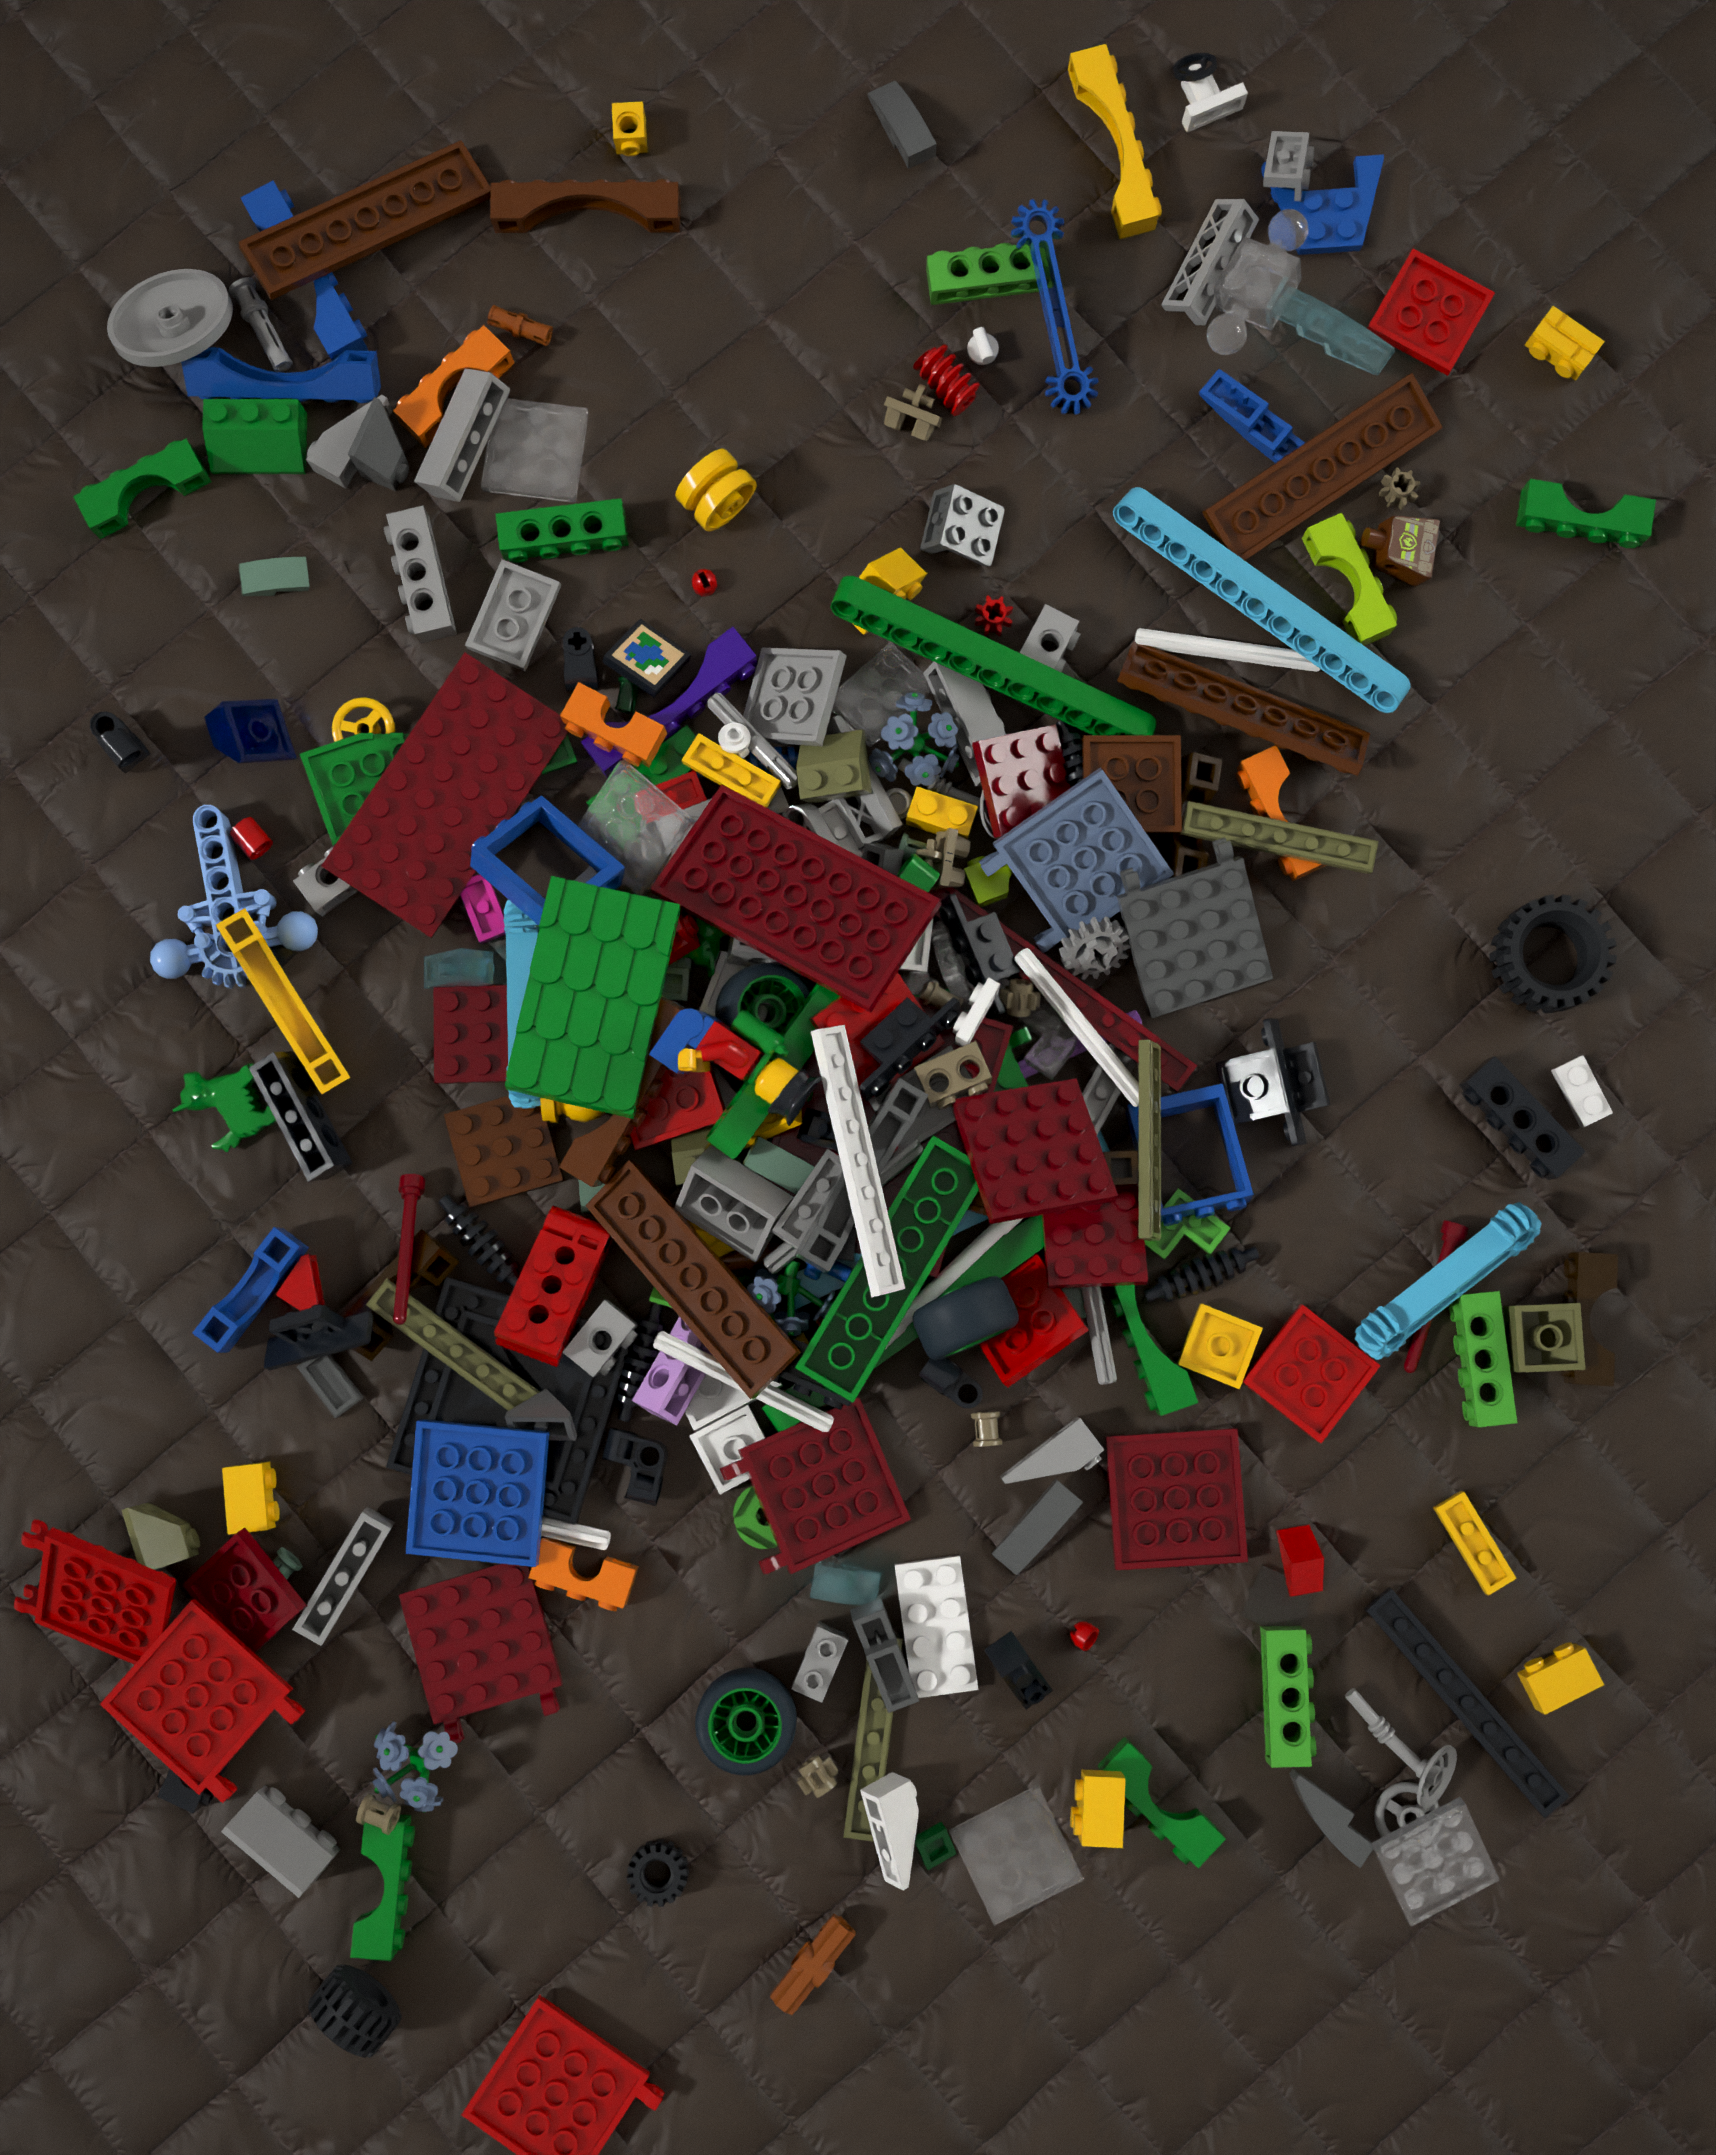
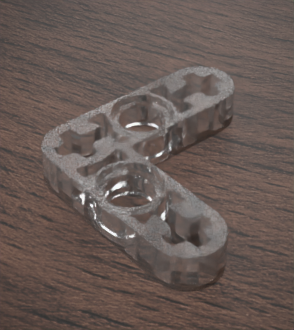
[931,920,986,1018]

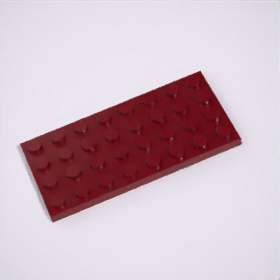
[321,652,569,938]
[650,784,942,1013]

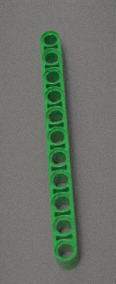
[830,576,1157,735]
[706,853,940,1160]
[762,1215,1044,1432]

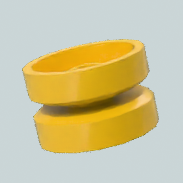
[675,448,757,532]

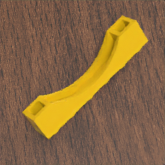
[1068,44,1162,239]
[215,908,350,1094]

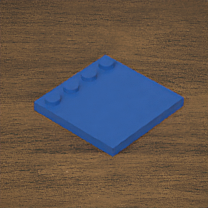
[406,1419,550,1567]

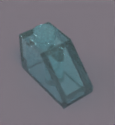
[424,948,495,989]
[810,1561,881,1605]

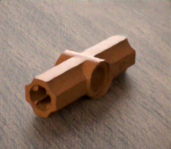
[770,1913,856,2015]

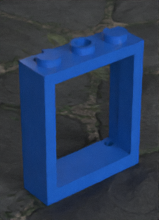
[470,795,625,926]
[1125,1083,1254,1226]

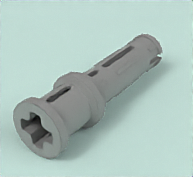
[228,277,293,372]

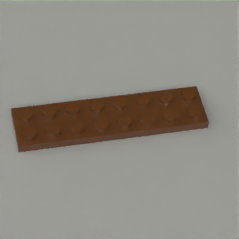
[238,140,491,300]
[1202,373,1443,561]
[1117,640,1370,776]
[585,1160,801,1399]

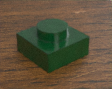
[915,1822,957,1870]

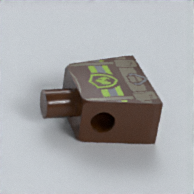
[1361,516,1440,587]

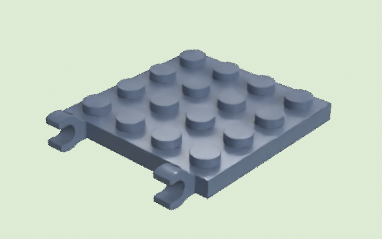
[979,767,1174,953]

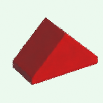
[276,1254,325,1311]
[1276,1525,1324,1597]

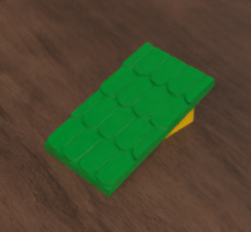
[505,876,681,1119]

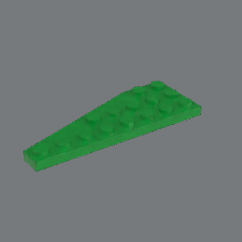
[300,733,577,846]

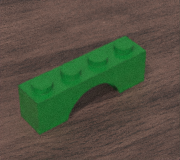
[73,438,212,539]
[1516,479,1656,548]
[1097,1737,1226,1869]
[350,1814,415,1961]

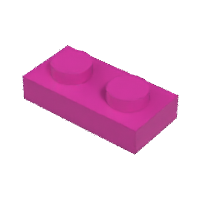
[461,874,506,944]

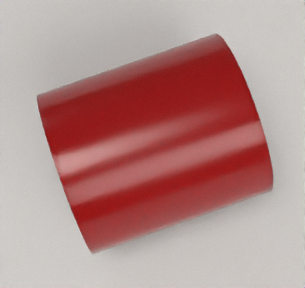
[229,817,273,860]

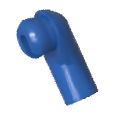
[803,1260,852,1283]

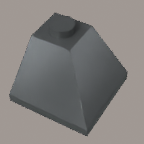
[348,397,409,491]

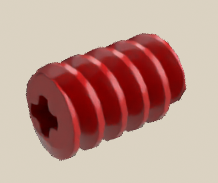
[913,344,980,416]

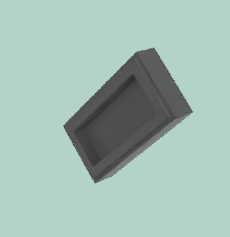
[297,1354,364,1419]

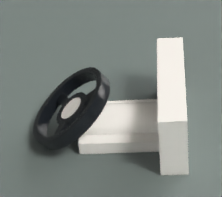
[1173,53,1248,133]

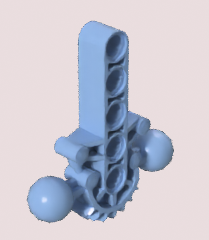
[150,805,318,989]

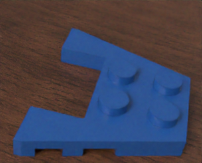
[1261,154,1384,255]

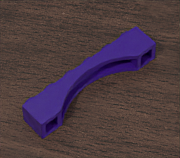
[581,627,758,779]

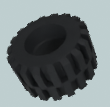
[308,1964,402,2058]

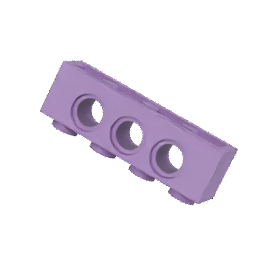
[632,1316,713,1426]

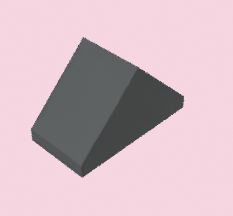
[505,1389,577,1441]

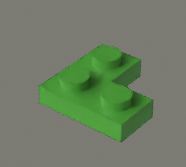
[1145,1188,1230,1260]

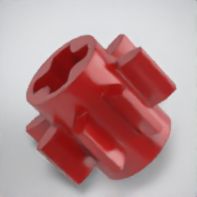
[975,595,1013,637]

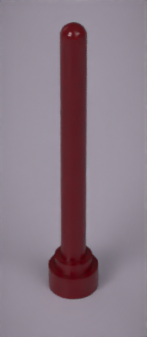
[393,1174,426,1325]
[1404,1220,1469,1373]

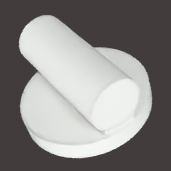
[967,327,999,365]
[718,723,751,759]

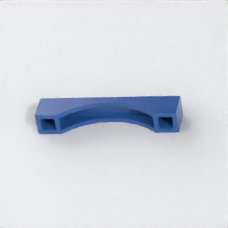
[240,180,368,360]
[181,347,381,403]

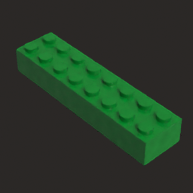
[795,1136,979,1403]

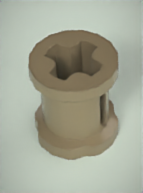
[971,1411,1002,1447]
[356,1793,401,1835]

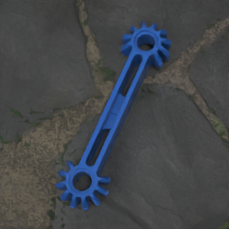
[1010,199,1098,415]

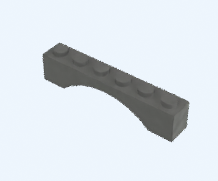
[795,1078,928,1272]

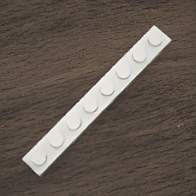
[811,1025,905,1297]

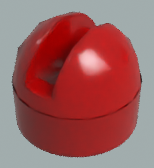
[691,569,717,597]
[1070,1621,1099,1651]

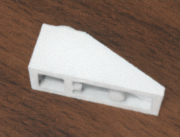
[860,1772,919,1891]

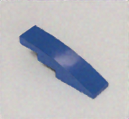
[1199,369,1305,463]

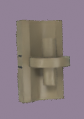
[884,384,943,442]
[916,828,971,890]

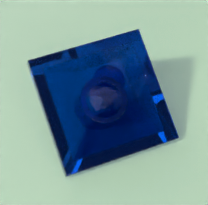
[204,699,296,764]

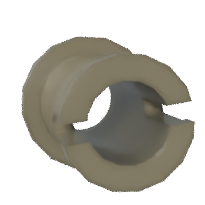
[919,981,963,1009]

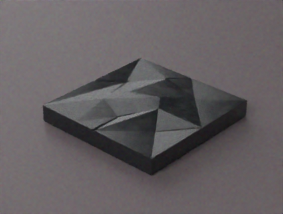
[386,1277,631,1525]

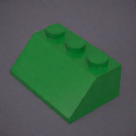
[202,399,307,474]

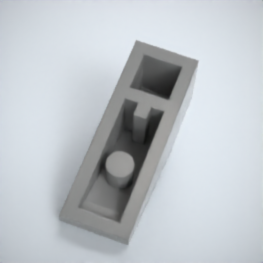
[306,395,393,489]
[1000,1417,1104,1484]

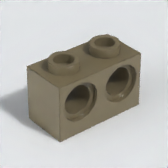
[914,1041,992,1110]

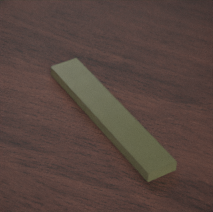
[1180,801,1379,874]
[1139,1040,1161,1241]
[366,1278,540,1411]
[843,1637,903,1842]

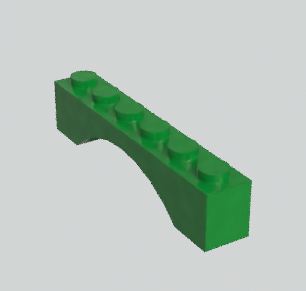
[1110,1285,1198,1416]

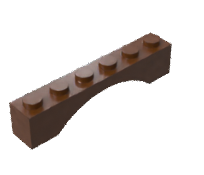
[490,179,681,233]
[559,996,684,1187]

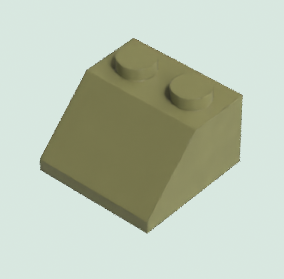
[796,729,872,803]
[1503,1303,1585,1372]

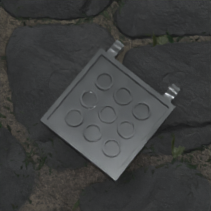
[1116,837,1273,1018]

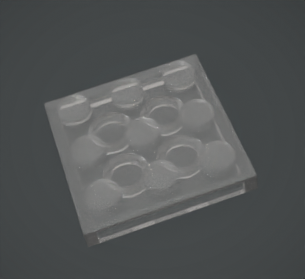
[481,398,589,503]
[577,760,696,896]
[949,1785,1084,1926]
[1371,1797,1499,1927]

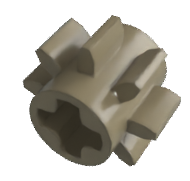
[1379,467,1421,510]
[1000,979,1041,1017]
[797,1754,838,1798]

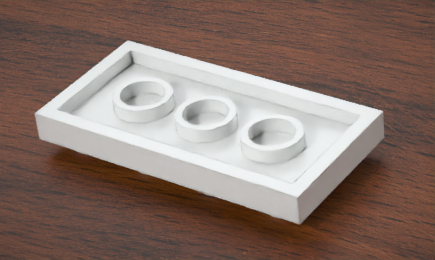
[894,1555,979,1698]

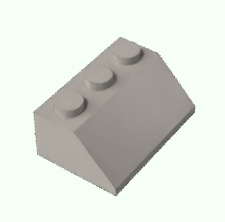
[674,1145,794,1263]
[221,1785,341,1898]

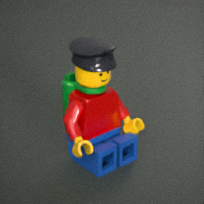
[649,1008,821,1126]

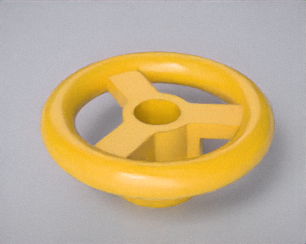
[332,697,395,742]

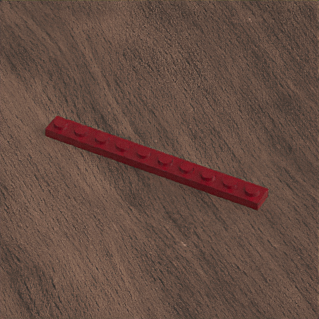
[928,888,1197,1092]

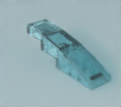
[1268,284,1395,376]

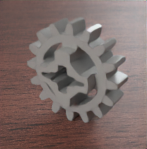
[1059,916,1131,980]

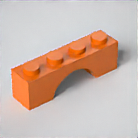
[393,325,515,448]
[1236,745,1327,881]

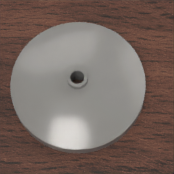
[107,269,233,367]

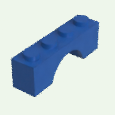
[192,1227,309,1353]

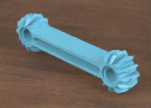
[503,900,541,1109]
[1355,1202,1542,1360]

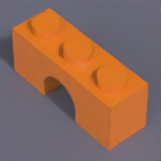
[560,682,667,767]
[528,1537,639,1611]

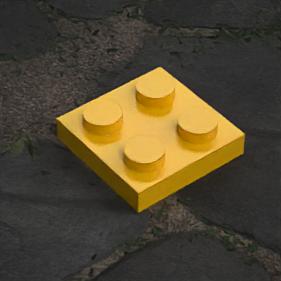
[1177,1303,1263,1389]

